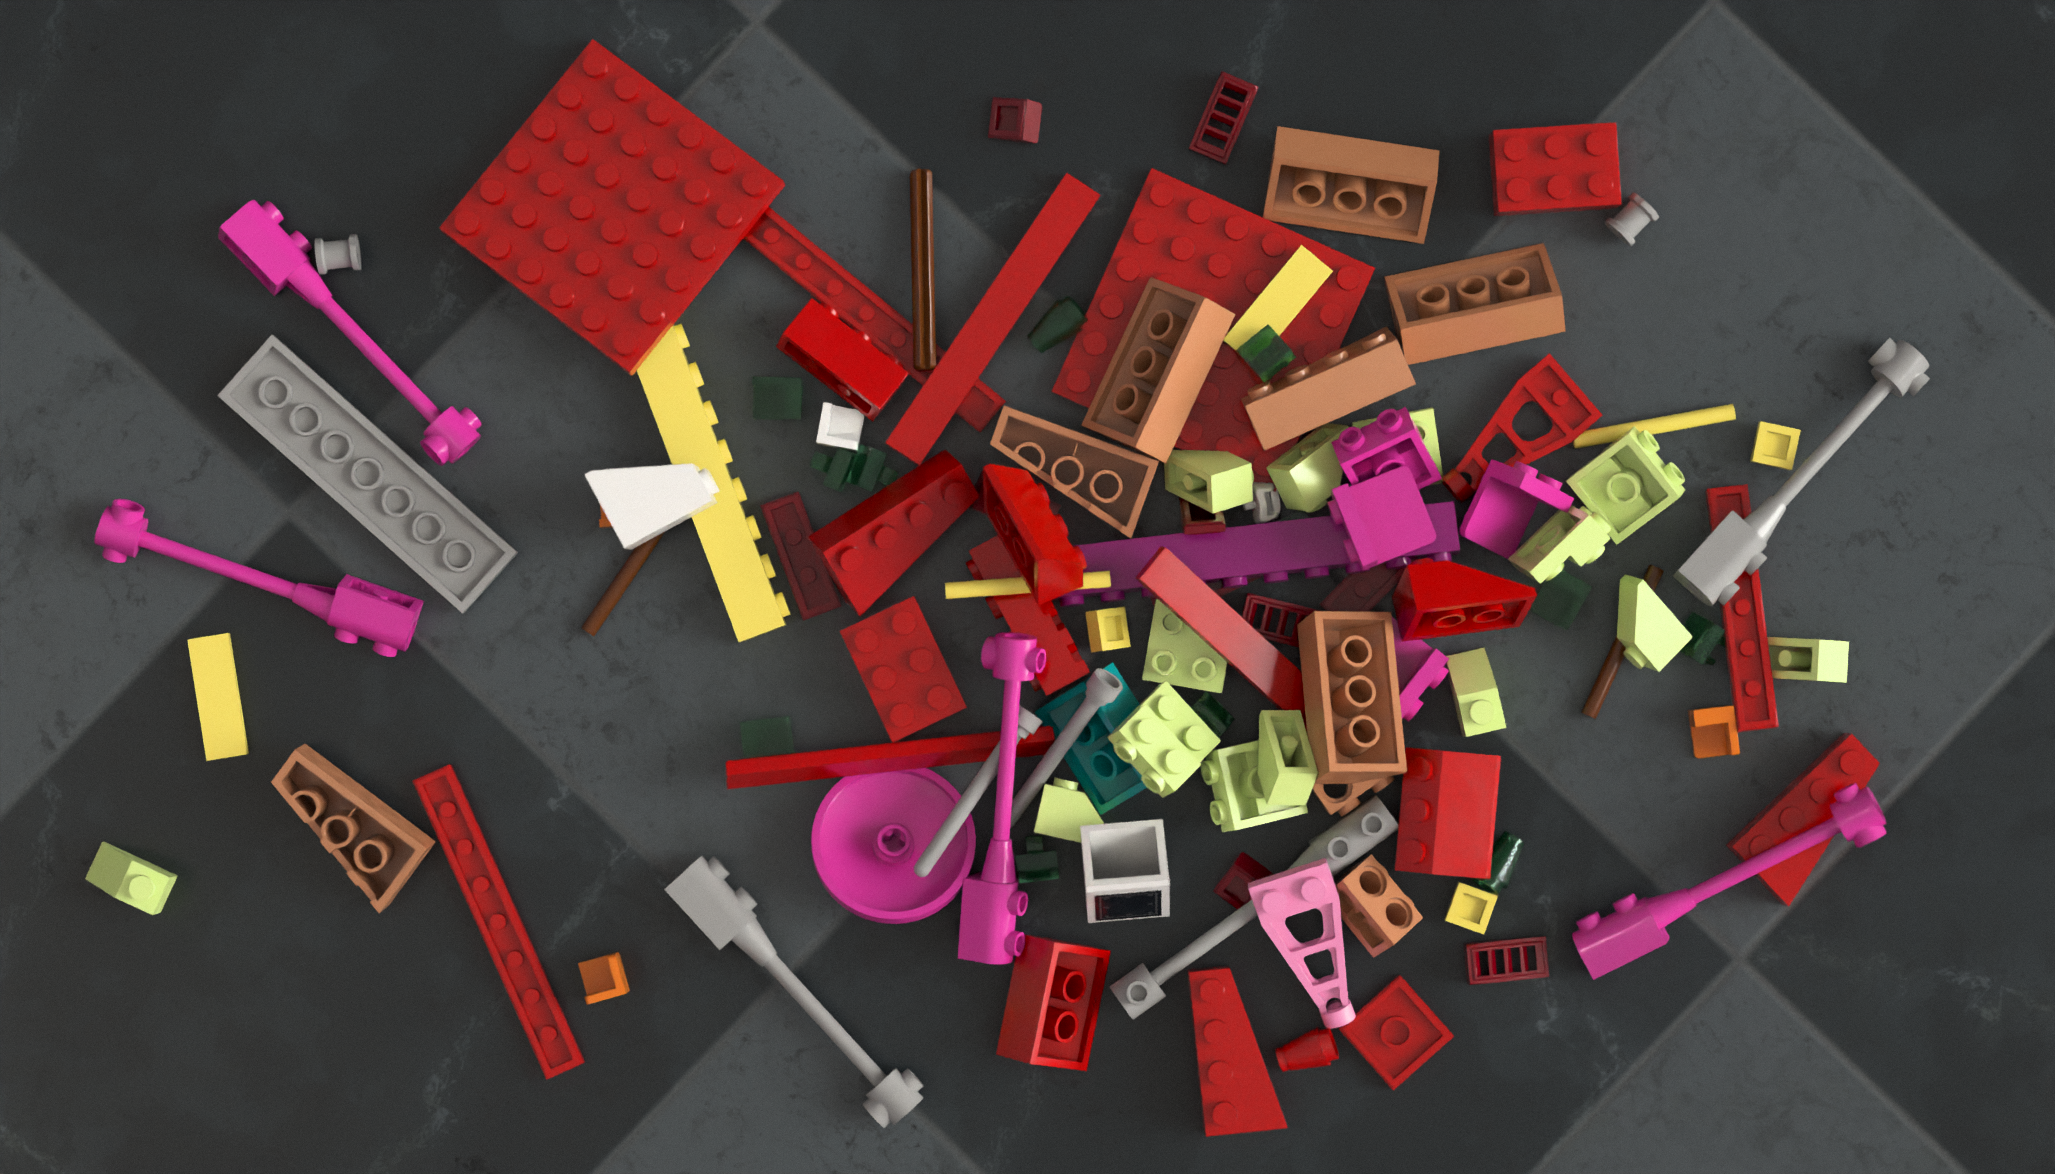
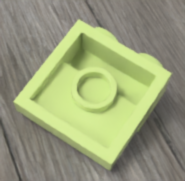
[1566,426,1685,545]
[1508,505,1611,584]
[1107,681,1221,798]
[1201,740,1308,832]

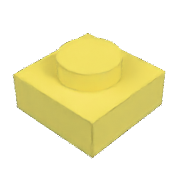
[1750,421,1801,470]
[1085,606,1131,653]
[1444,882,1498,934]

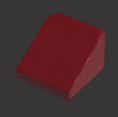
[988,97,1042,144]
[1213,852,1274,910]

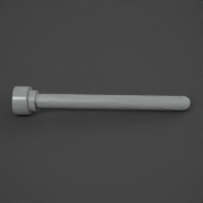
[1010,668,1123,828]
[914,705,1043,877]

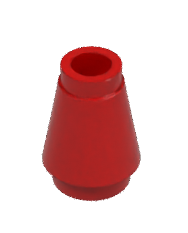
[1275,1027,1339,1072]

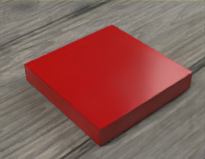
[1338,974,1454,1091]

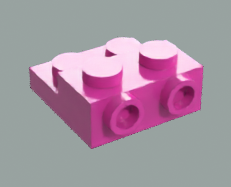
[1331,407,1442,490]

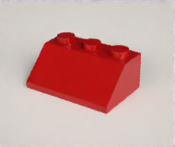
[983,464,1087,605]
[1395,747,1501,879]
[996,934,1111,1071]

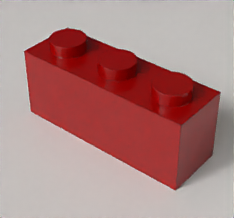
[776,298,909,422]

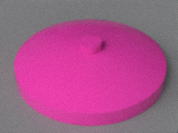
[811,768,976,924]

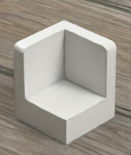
[816,402,865,452]

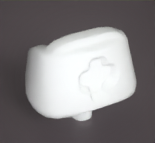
[1243,482,1281,524]

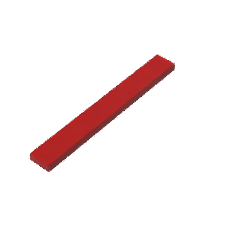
[885,173,1101,466]
[743,206,1006,433]
[725,725,1055,789]
[412,764,585,1080]

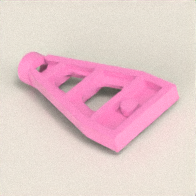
[1248,858,1356,1028]

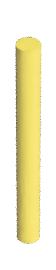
[1572,404,1736,449]
[945,571,1111,599]

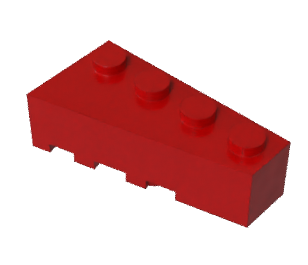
[808,449,979,616]
[965,535,1090,696]
[1726,733,1880,906]
[1187,965,1288,1137]

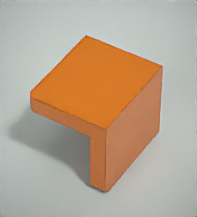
[1688,705,1740,758]
[578,952,630,1005]

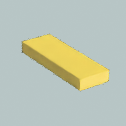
[1223,245,1333,366]
[187,633,249,761]

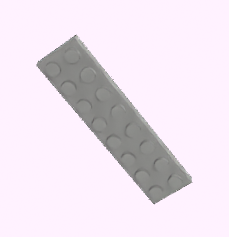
[217,335,518,613]

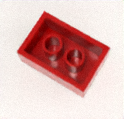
[1489,122,1622,216]
[840,596,967,743]

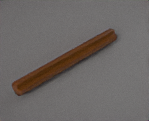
[910,169,936,371]

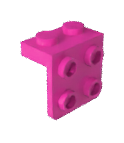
[1459,459,1574,559]
[1327,466,1436,571]
[1392,617,1449,722]

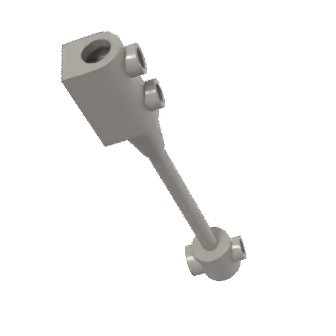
[1673,338,1930,606]
[1109,795,1399,1020]
[664,856,924,1128]

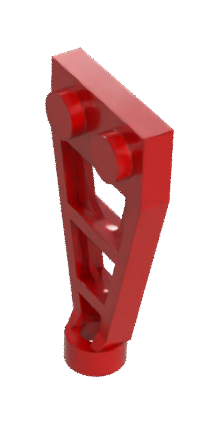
[1441,353,1603,504]

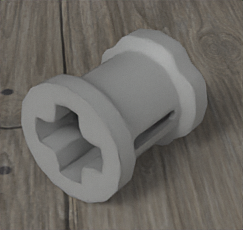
[1604,192,1659,247]
[314,234,361,275]

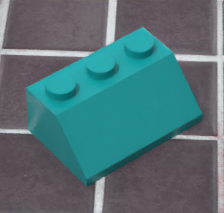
[1035,662,1147,815]

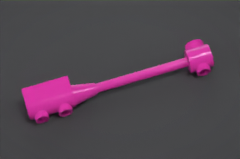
[218,200,482,466]
[94,499,424,657]
[958,632,1046,964]
[1572,783,1887,980]

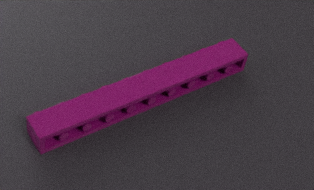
[1051,501,1460,607]

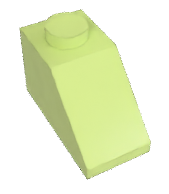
[1266,423,1349,513]
[1164,450,1254,514]
[1617,574,1692,672]
[1767,637,1849,683]
[1446,648,1506,737]
[1258,710,1318,805]
[1034,777,1104,843]
[85,841,178,915]

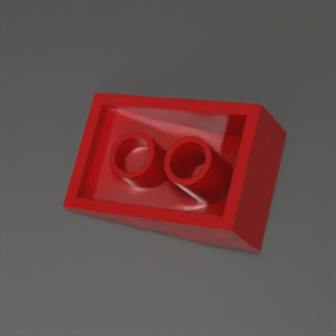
[1392,558,1537,642]

